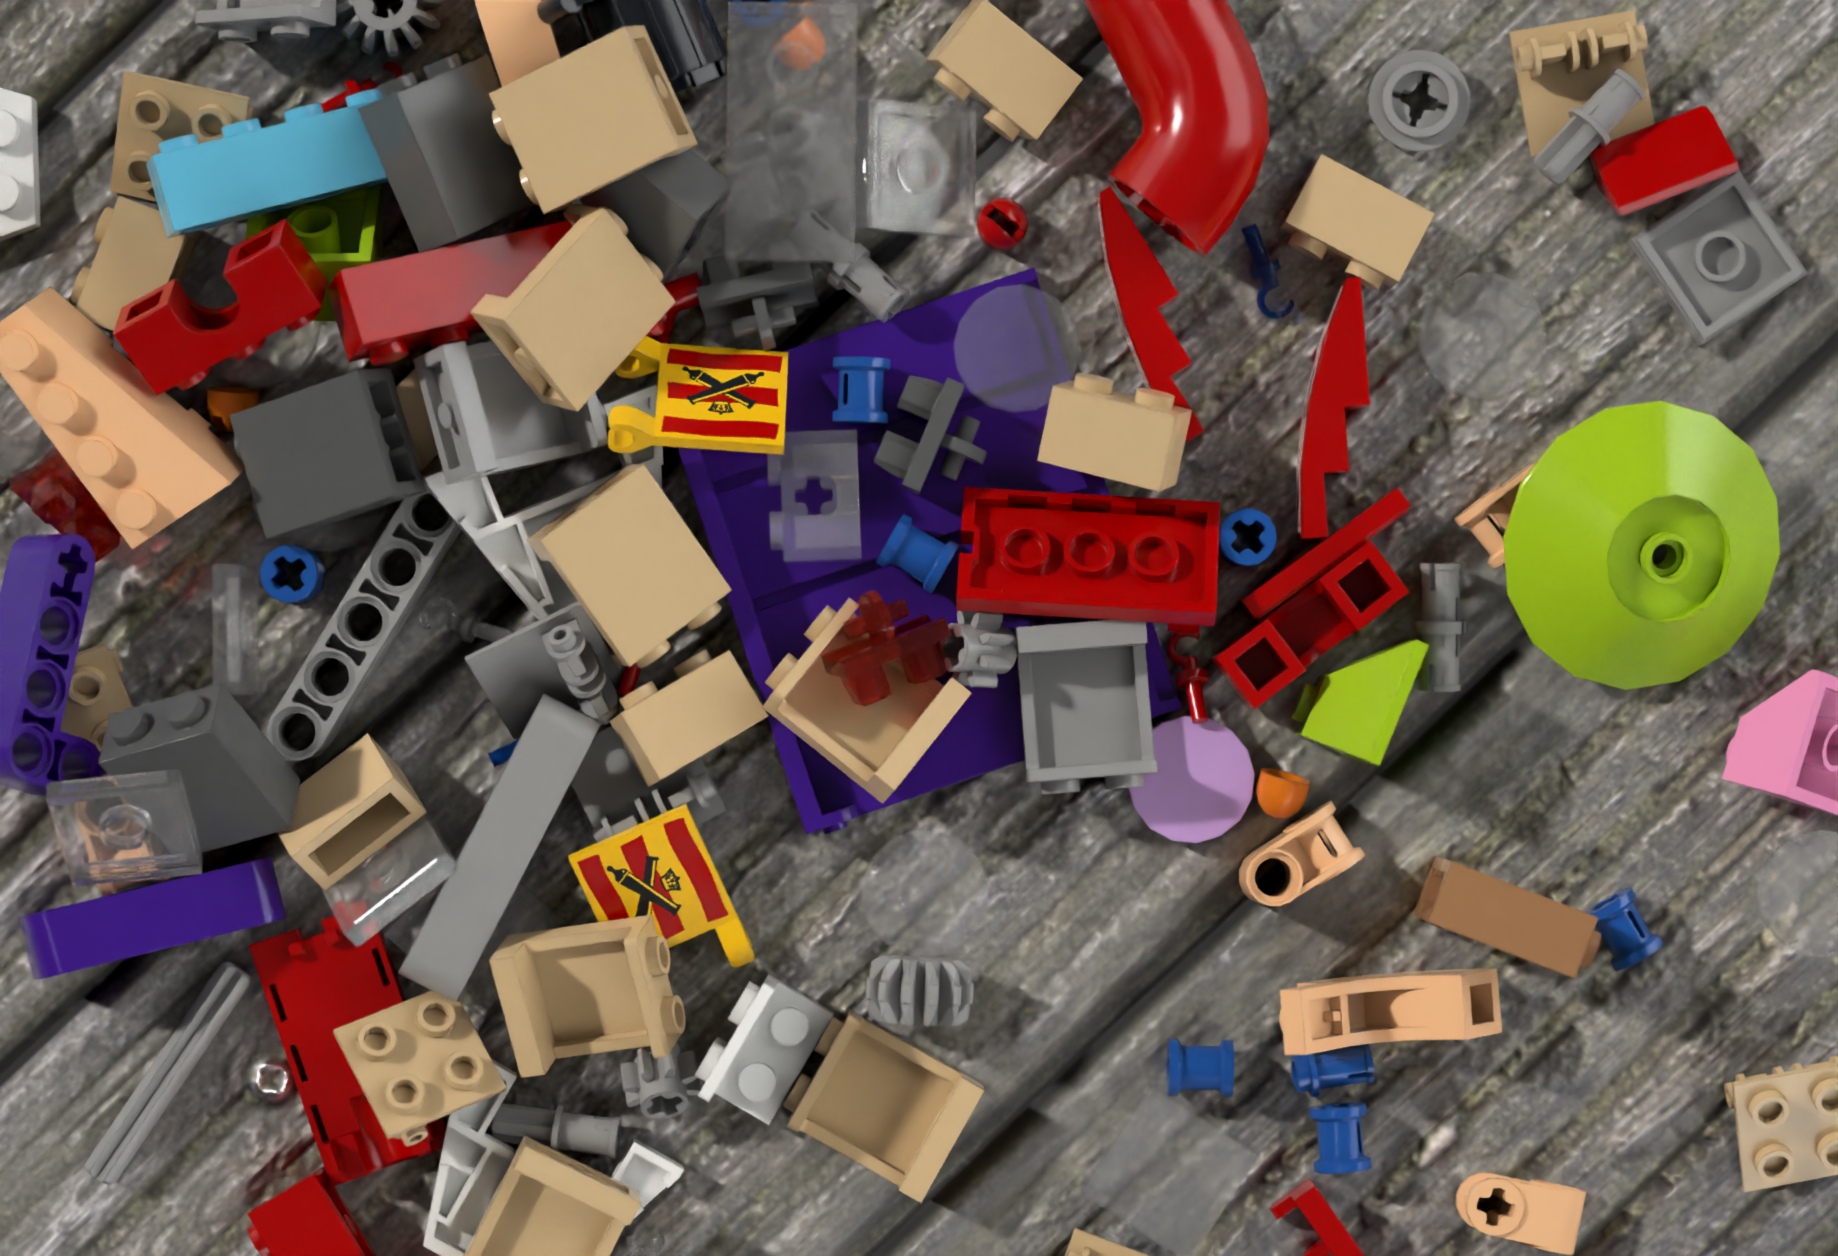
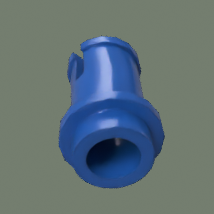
[1290,1044,1375,1097]

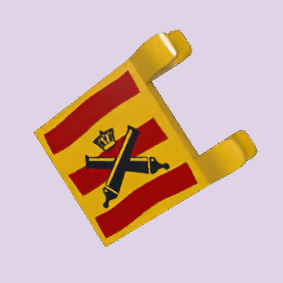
[608,336,789,455]
[568,804,755,968]

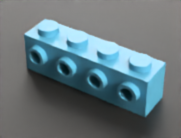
[146,88,389,239]

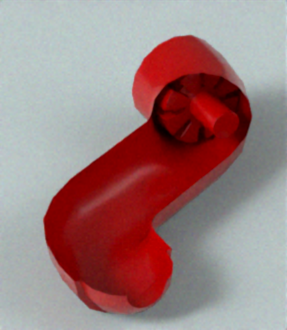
[1084,0,1269,258]

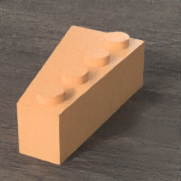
[0,286,245,550]

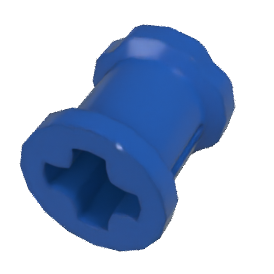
[833,356,891,424]
[1218,508,1277,567]
[876,514,959,594]
[260,545,326,603]
[1585,887,1663,972]
[1166,1039,1234,1097]
[1309,1102,1372,1174]

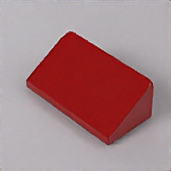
[1590,106,1739,216]

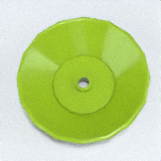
[1503,400,1780,690]

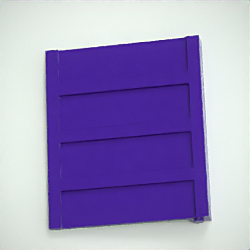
[677,268,1182,834]

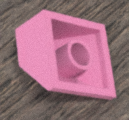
[1722,669,1838,816]

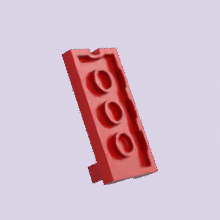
[956,487,1220,633]
[248,902,448,1187]

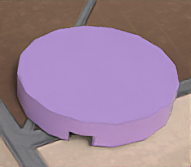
[1127,716,1255,843]

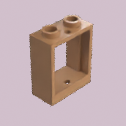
[1413,856,1601,978]

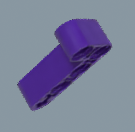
[0,534,103,797]
[19,856,286,980]

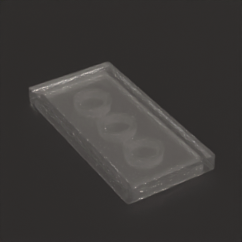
[725,2,858,263]

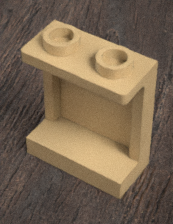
[489,25,698,214]
[470,203,676,412]
[526,464,732,668]
[762,597,972,804]
[489,915,686,1078]
[783,1010,984,1203]
[463,1135,642,1256]

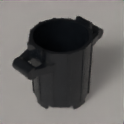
[537,0,729,93]

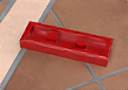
[1237,488,1411,621]

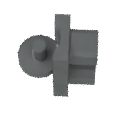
[696,240,819,351]
[874,375,988,495]

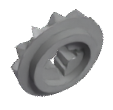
[1368,50,1470,152]

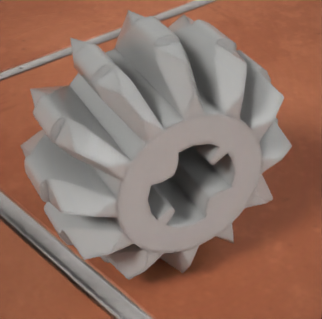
[336,0,444,60]
[866,955,974,1027]

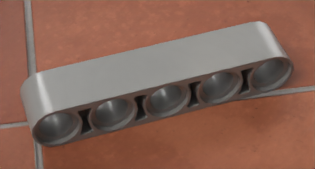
[267,488,461,761]
[398,694,601,1002]

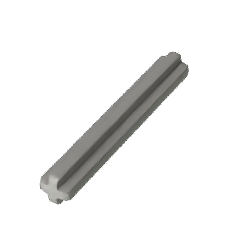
[85,961,251,1185]

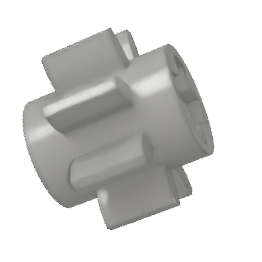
[937,611,1017,688]
[620,1043,701,1119]

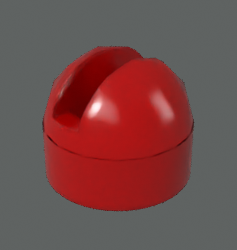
[977,198,1028,251]

